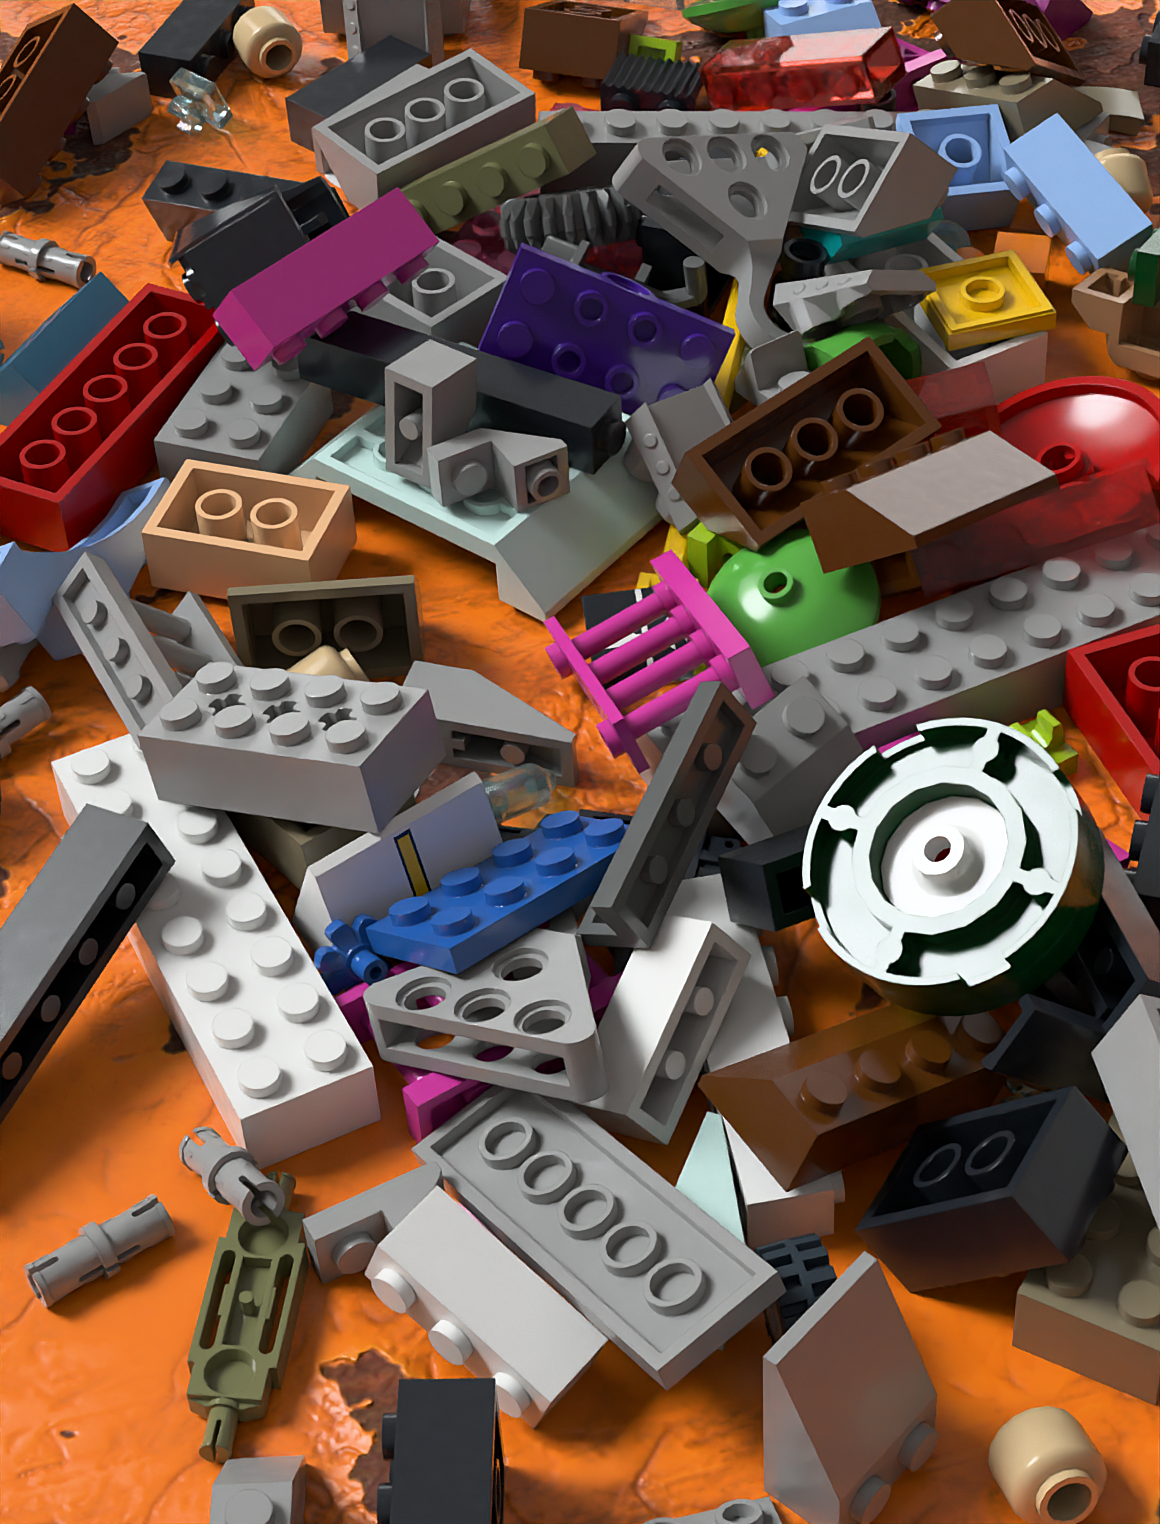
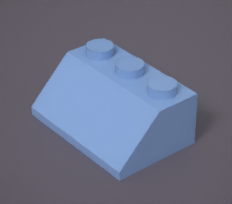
[1003,113,1153,275]

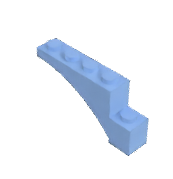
[0,477,171,661]

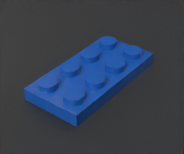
[365,810,629,974]

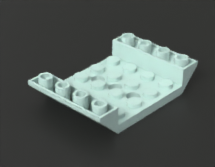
[287,342,663,622]

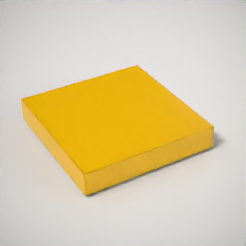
[917,250,1057,351]

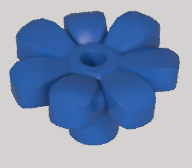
[314,914,393,996]

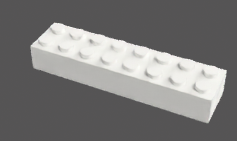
[51,734,381,1169]

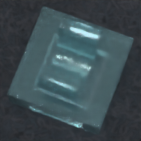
[167,67,233,136]

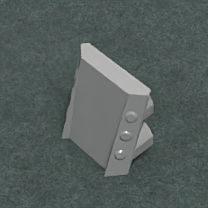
[343,0,445,67]
[773,269,936,343]
[624,378,734,535]

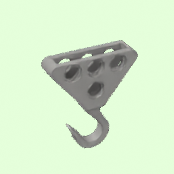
[612,132,810,349]
[363,891,610,1103]

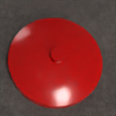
[964,376,1160,559]

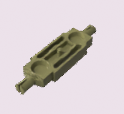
[186,1171,309,1463]

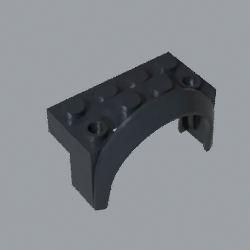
[167,176,347,347]
[981,826,1160,1104]

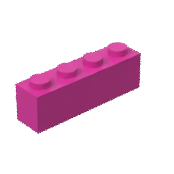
[212,187,440,371]

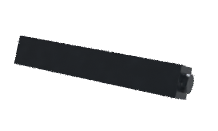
[297,310,627,475]

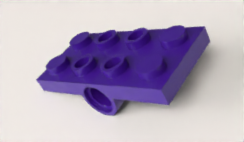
[478,242,735,415]

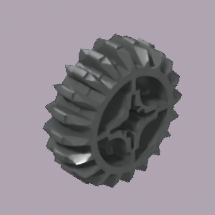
[499,184,645,255]

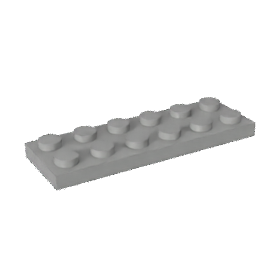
[411,1084,787,1391]

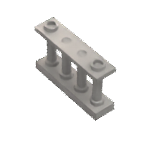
[52,552,244,750]

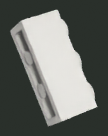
[568,914,752,1145]
[364,1185,609,1429]

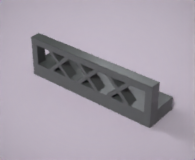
[576,681,757,948]

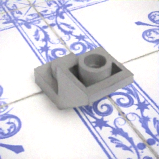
[427,428,570,513]

